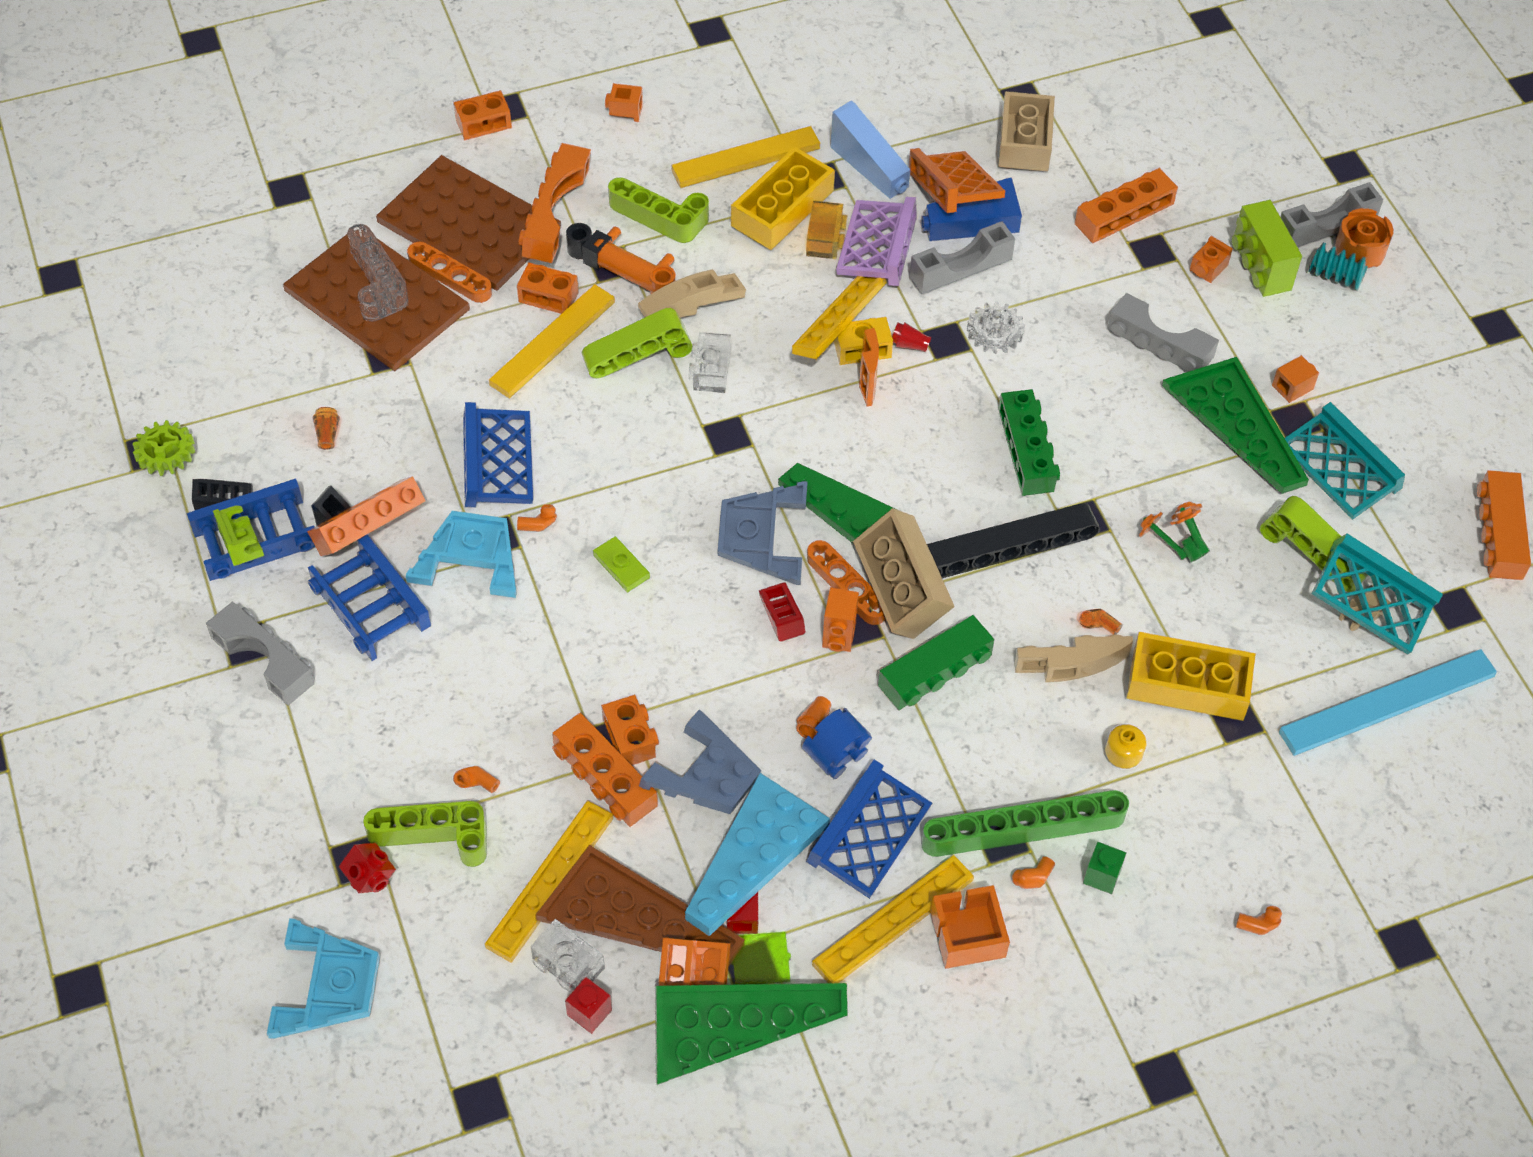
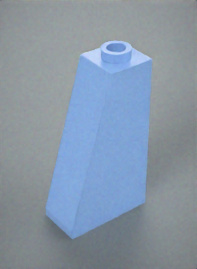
[831,100,910,199]

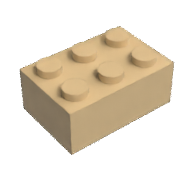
[998,91,1055,171]

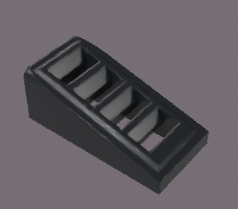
[192,479,253,510]

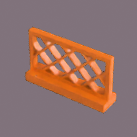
[909,148,1005,213]

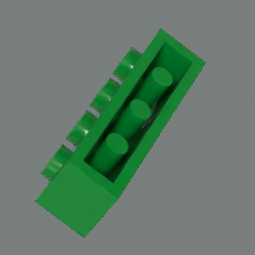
[998,389,1060,496]
[878,615,995,710]

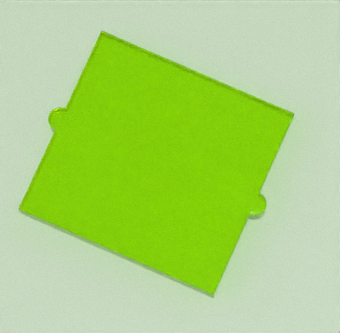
[731,932,791,985]

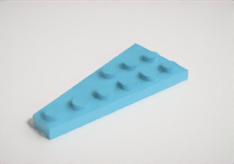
[685,773,830,936]

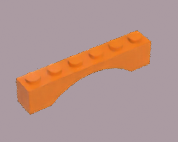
[519,143,591,263]

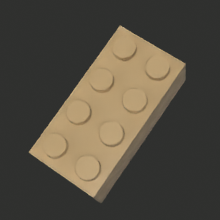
[853,508,955,639]

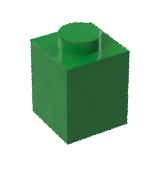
[1083,841,1127,894]

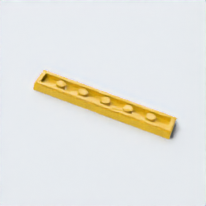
[671,126,820,188]
[792,276,886,360]
[489,284,615,399]
[485,800,613,963]
[812,855,974,983]

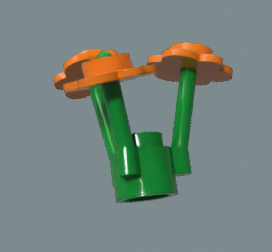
[1139,502,1210,563]

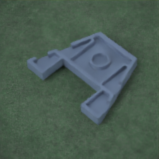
[718,481,807,585]
[639,710,762,814]

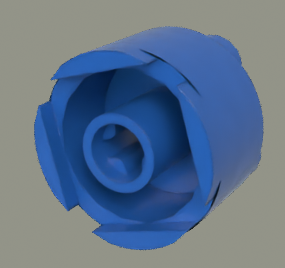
[802,708,872,779]

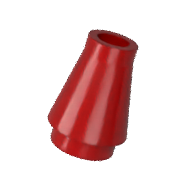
[892,322,931,352]

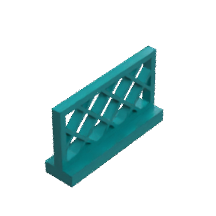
[1285,402,1406,520]
[1311,533,1443,655]

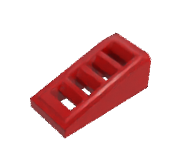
[759,582,806,641]

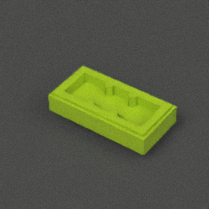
[593,536,650,593]

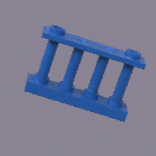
[186,478,315,581]
[308,535,431,661]

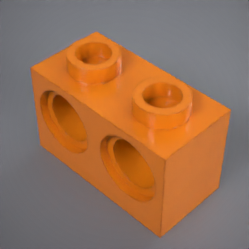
[453,90,512,140]
[517,262,579,314]
[822,587,859,652]
[601,695,659,765]

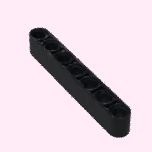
[927,503,1100,579]

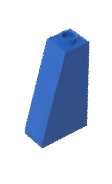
[921,178,1022,241]

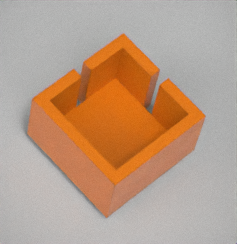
[930,885,1010,969]

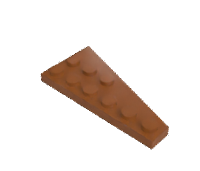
[535,845,745,966]

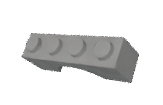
[1280,182,1384,247]
[909,221,1015,294]
[1107,293,1219,372]
[206,601,314,706]

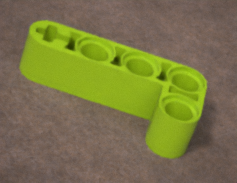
[608,177,709,243]
[582,308,693,378]
[1260,496,1368,592]
[363,801,487,867]

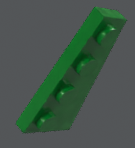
[778,463,898,544]

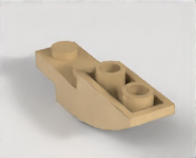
[638,269,746,318]
[1014,635,1133,683]

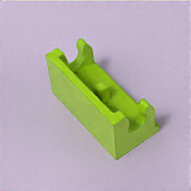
[213,506,264,566]

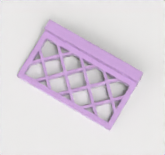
[836,197,917,286]

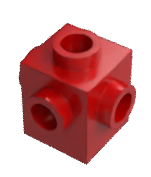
[339,843,396,893]

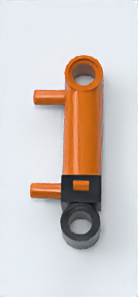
[566,223,676,294]

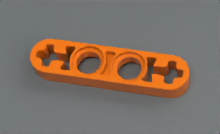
[407,242,492,303]
[807,540,886,625]

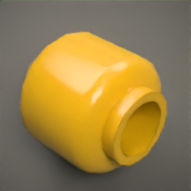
[1105,724,1147,769]

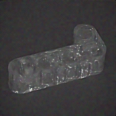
[347,224,409,321]

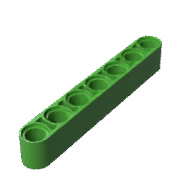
[921,790,1129,857]

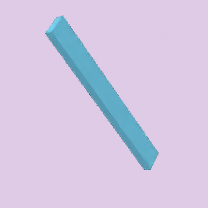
[1279,649,1497,756]

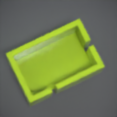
[1232,200,1302,297]

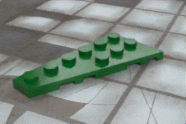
[1162,357,1309,494]
[655,983,848,1085]

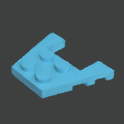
[406,511,517,598]
[267,918,380,1039]

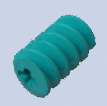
[1309,242,1368,290]

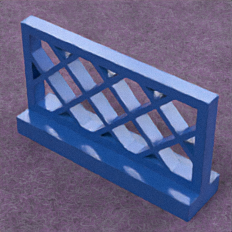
[463,402,533,508]
[806,759,932,899]

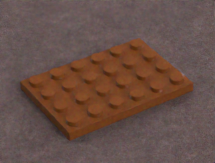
[376,155,561,291]
[283,225,470,372]

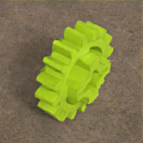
[133,420,195,476]

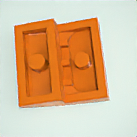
[859,328,879,407]
[659,938,730,986]

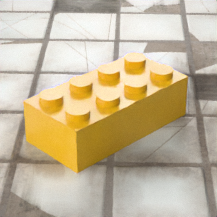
[731,146,835,250]
[1126,632,1256,721]

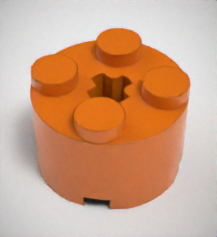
[1335,208,1394,268]

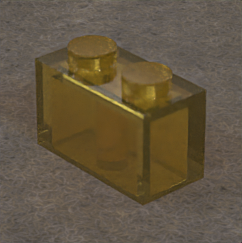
[806,201,848,259]

